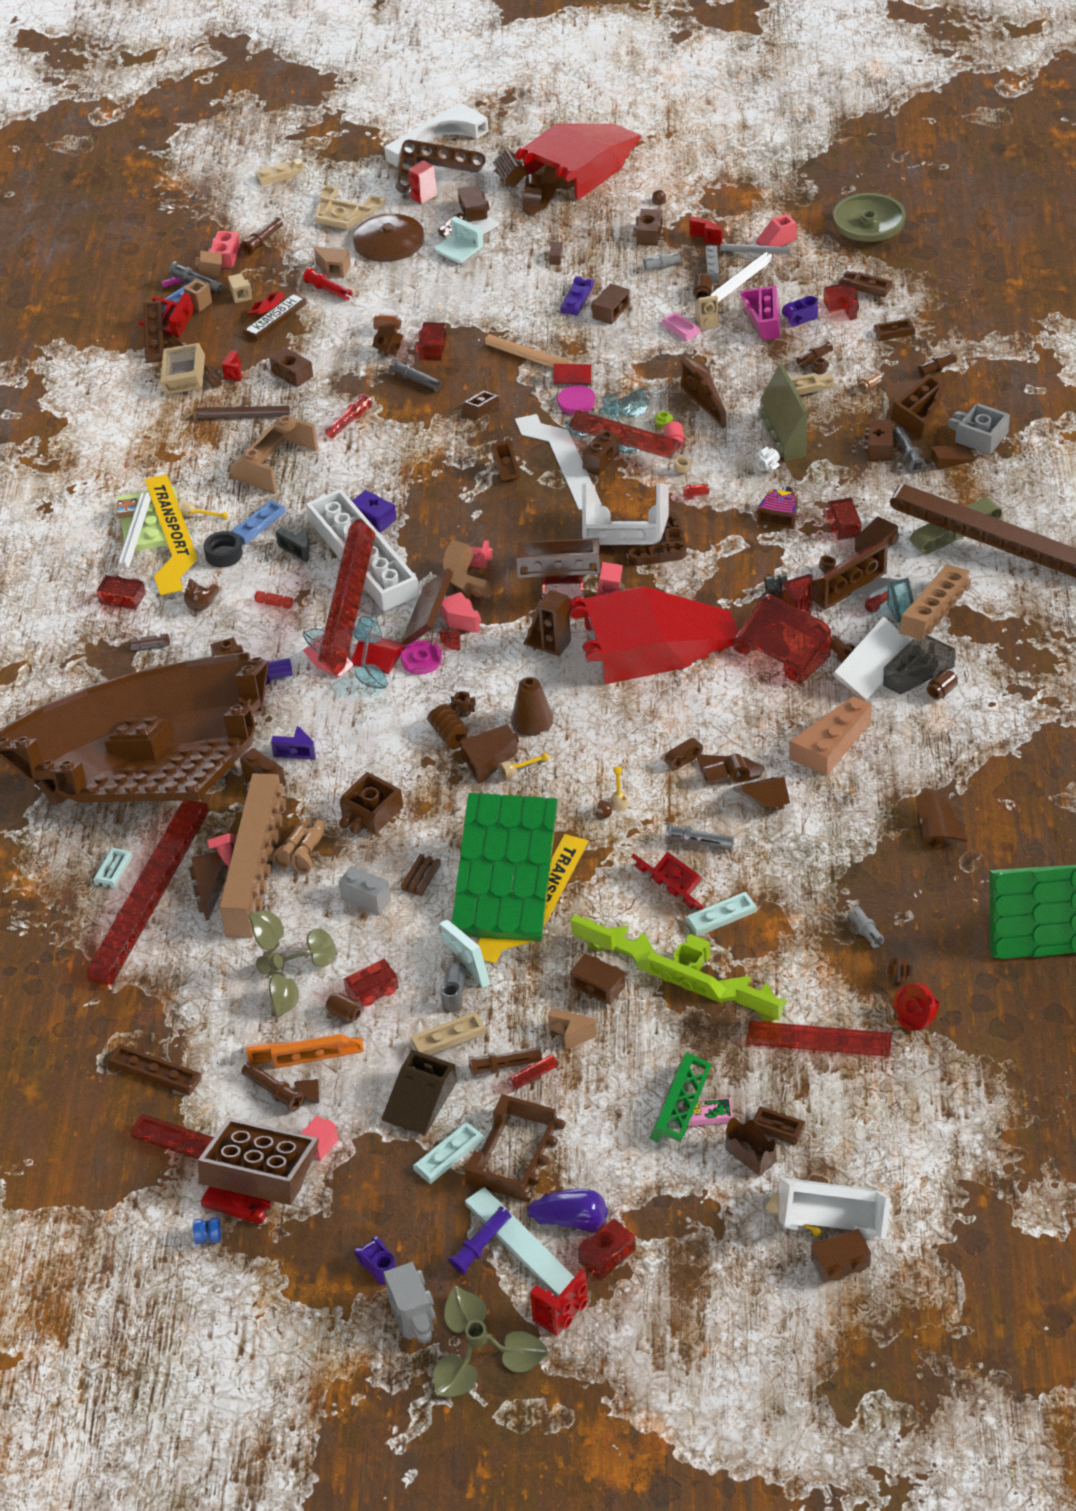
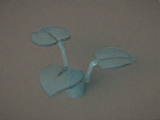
[565,388,648,453]
[303,616,388,689]

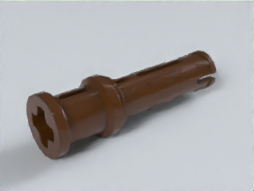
[240,217,283,255]
[468,1047,542,1078]
[241,1061,304,1112]

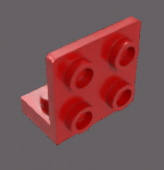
[530,1270,588,1336]

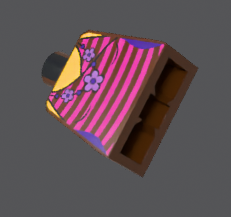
[757,486,798,530]

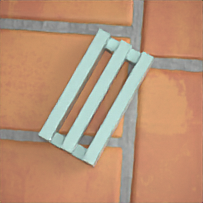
[93,847,133,889]

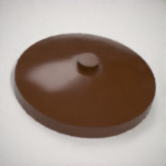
[353,214,424,262]

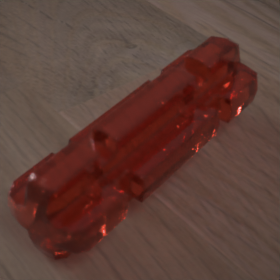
[254,590,294,609]

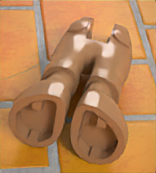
[272,817,325,874]

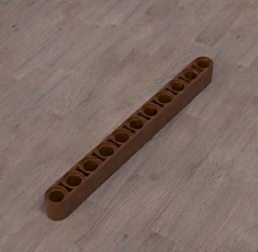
[890,484,1076,578]

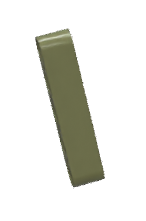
[910,497,1002,554]

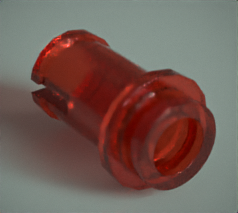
[683,482,710,499]
[865,591,889,613]

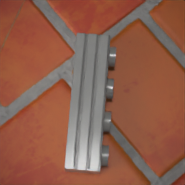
[706,245,719,283]

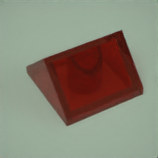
[782,574,813,632]

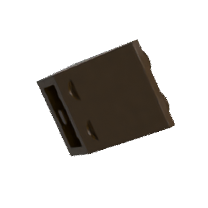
[382,1050,457,1136]

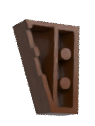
[890,374,945,439]

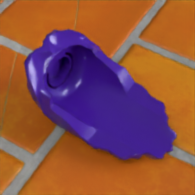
[527,1188,609,1233]

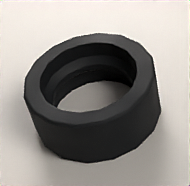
[203,531,243,567]

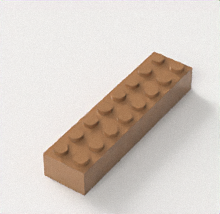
[219,773,286,938]

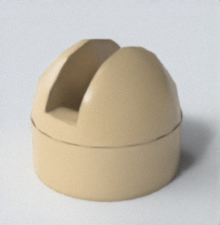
[674,457,690,474]

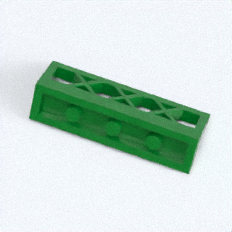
[649,1052,712,1143]

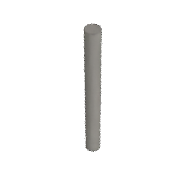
[720,244,792,255]

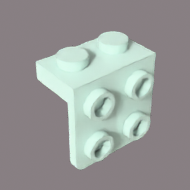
[435,216,484,263]

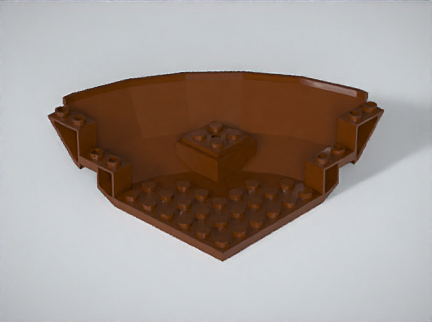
[0,652,269,803]

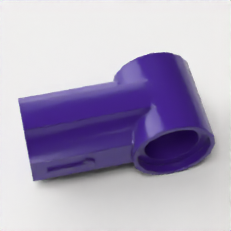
[262,658,293,685]

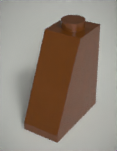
[460,724,519,784]

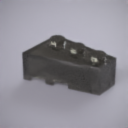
[883,635,956,695]

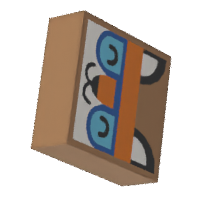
[116,498,138,518]

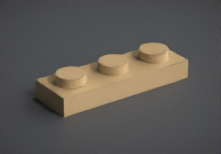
[411,1011,486,1055]

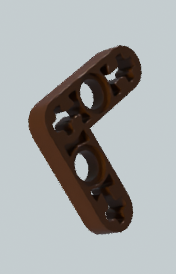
[629,514,687,566]

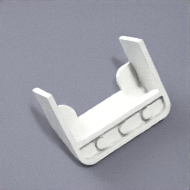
[582,483,669,545]
[779,1178,891,1239]

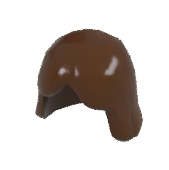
[183,579,220,611]

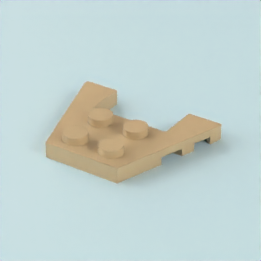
[315,185,385,230]

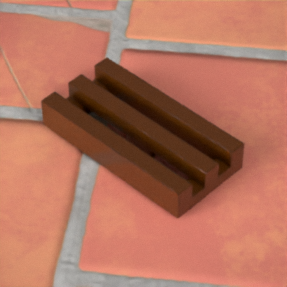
[873,318,915,342]
[401,853,441,896]
[753,1106,805,1145]

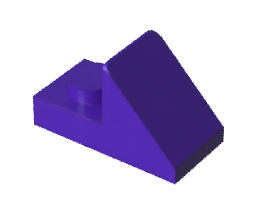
[271,726,316,760]

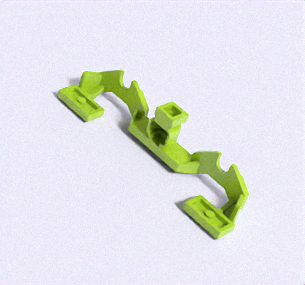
[570,914,788,1024]

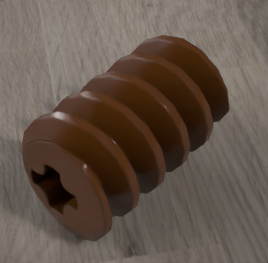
[427,704,468,749]

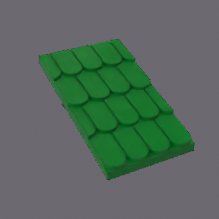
[452,792,558,941]
[989,865,1076,959]

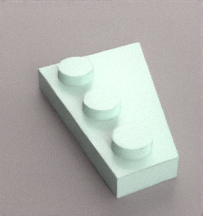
[440,919,490,988]

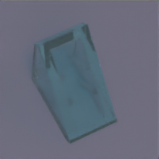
[887,577,914,623]

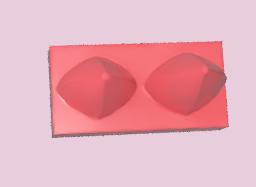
[207,834,237,867]

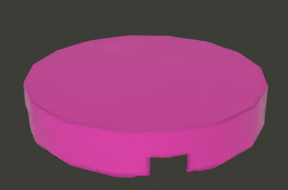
[557,385,596,415]
[400,640,442,675]

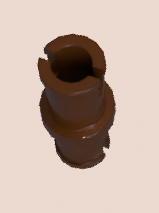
[796,340,833,368]
[918,351,957,377]

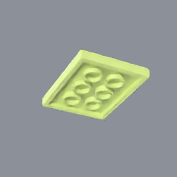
[117,486,178,552]

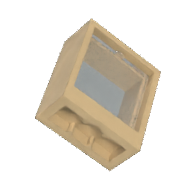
[160,343,205,395]

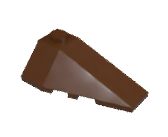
[680,356,726,428]

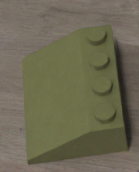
[758,364,807,462]

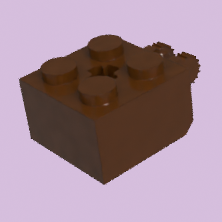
[339,772,403,834]

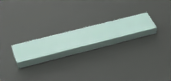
[465,1187,574,1297]

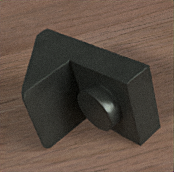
[276,527,309,562]

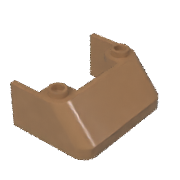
[230,416,318,494]

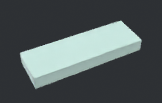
[685,892,757,937]
[413,1122,484,1184]

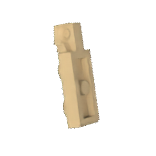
[255,159,304,186]
[790,373,834,395]

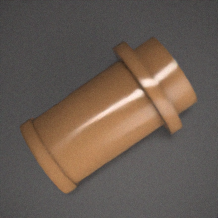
[858,372,882,393]

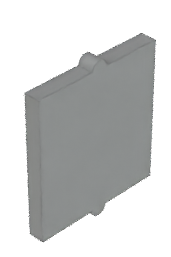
[851,577,899,598]

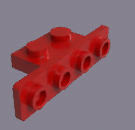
[631,851,704,910]

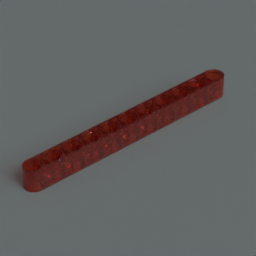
[318,518,375,676]
[87,800,208,986]

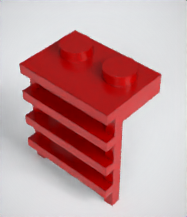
[138,293,194,338]

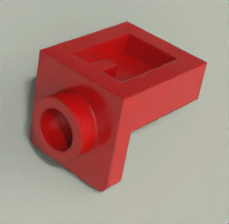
[222,351,242,382]

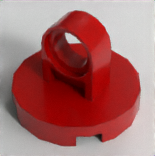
[893,983,940,1031]

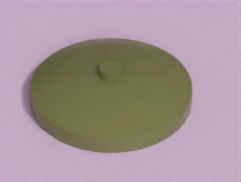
[833,193,906,242]

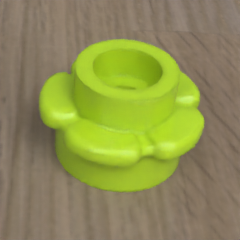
[654,411,673,429]

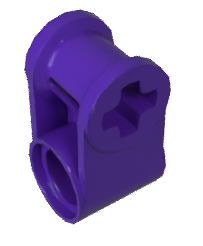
[781,296,818,326]
[354,1236,396,1285]

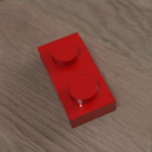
[553,364,592,384]

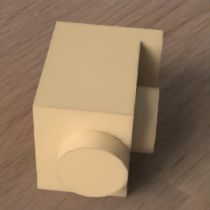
[228,273,253,303]

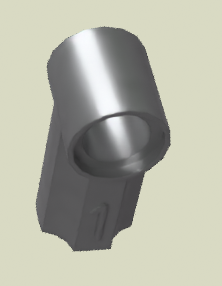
[440,964,467,1012]

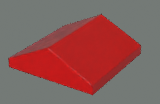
[351,634,406,674]

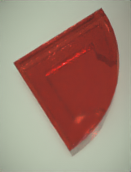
[439,631,461,650]

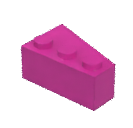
[739,285,781,340]

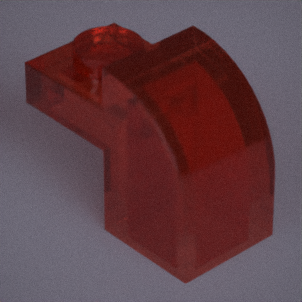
[823,284,859,320]

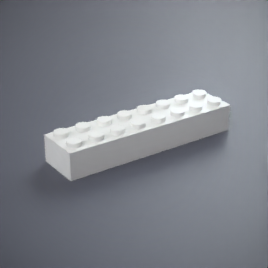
[306,489,419,612]

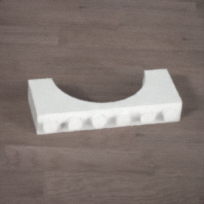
[384,102,489,169]

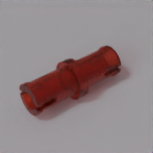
[510,1053,559,1090]

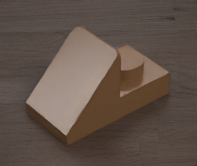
[548,1008,597,1049]

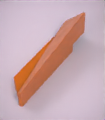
[246,1034,364,1069]

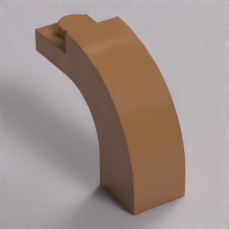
[443,540,493,599]

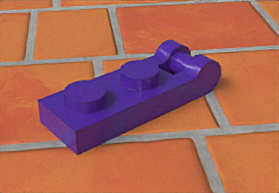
[560,276,594,316]

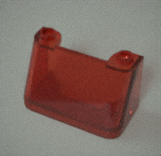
[733,594,831,684]

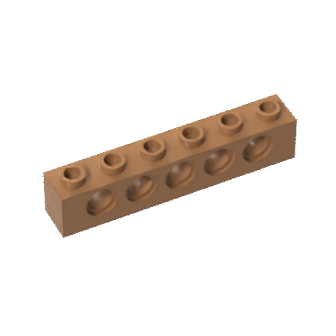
[899,564,971,641]

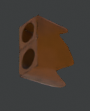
[725,1117,777,1176]

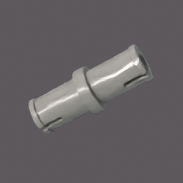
[643,252,681,270]
[849,907,884,948]

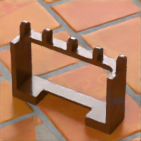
[465,1094,566,1202]

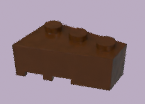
[523,589,571,657]

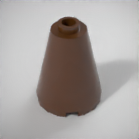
[511,677,553,736]

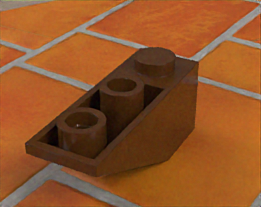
[189,852,224,921]

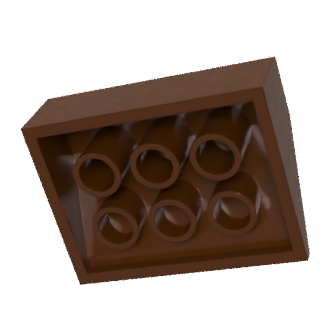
[198,1118,319,1205]

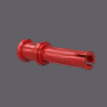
[302,267,352,301]

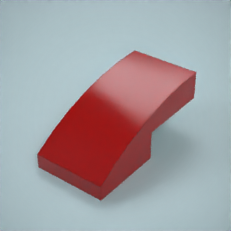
[689,216,723,245]
[247,291,285,316]

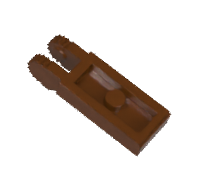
[838,271,893,297]

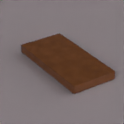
[401,568,453,646]

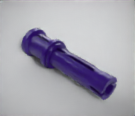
[448,1206,512,1275]

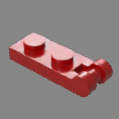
[200,1186,274,1224]

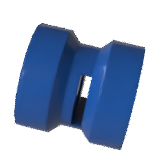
[193,1217,221,1245]

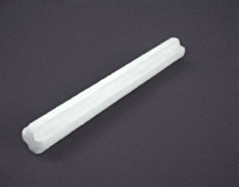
[709,252,772,302]
[118,492,151,569]

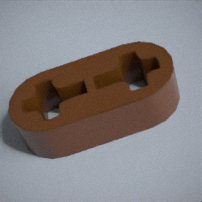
[664,738,704,770]

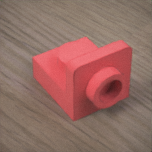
[469,540,493,568]

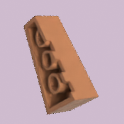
[789,696,872,776]

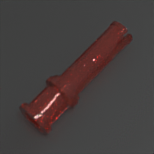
[325,394,373,439]

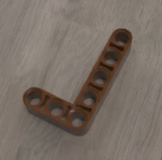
[395,139,486,193]

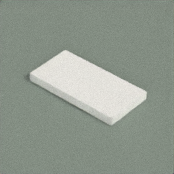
[832,617,915,701]

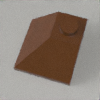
[733,777,790,811]

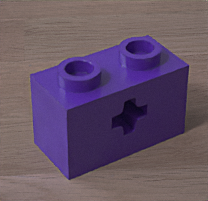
[352,490,397,533]

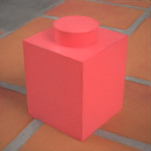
[300,1115,338,1161]

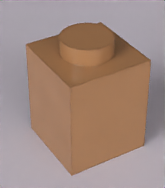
[194,250,222,279]
[184,279,212,312]

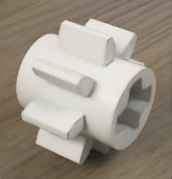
[756,447,780,473]

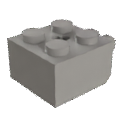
[947,403,1010,454]
[384,1262,436,1344]

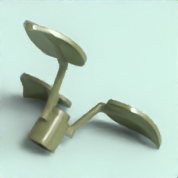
[248,911,336,1017]
[433,1286,548,1398]

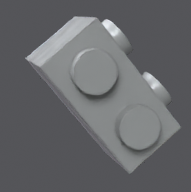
[339,866,391,914]

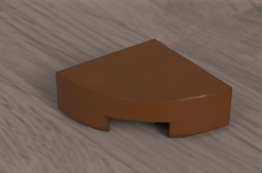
[294,1079,320,1103]

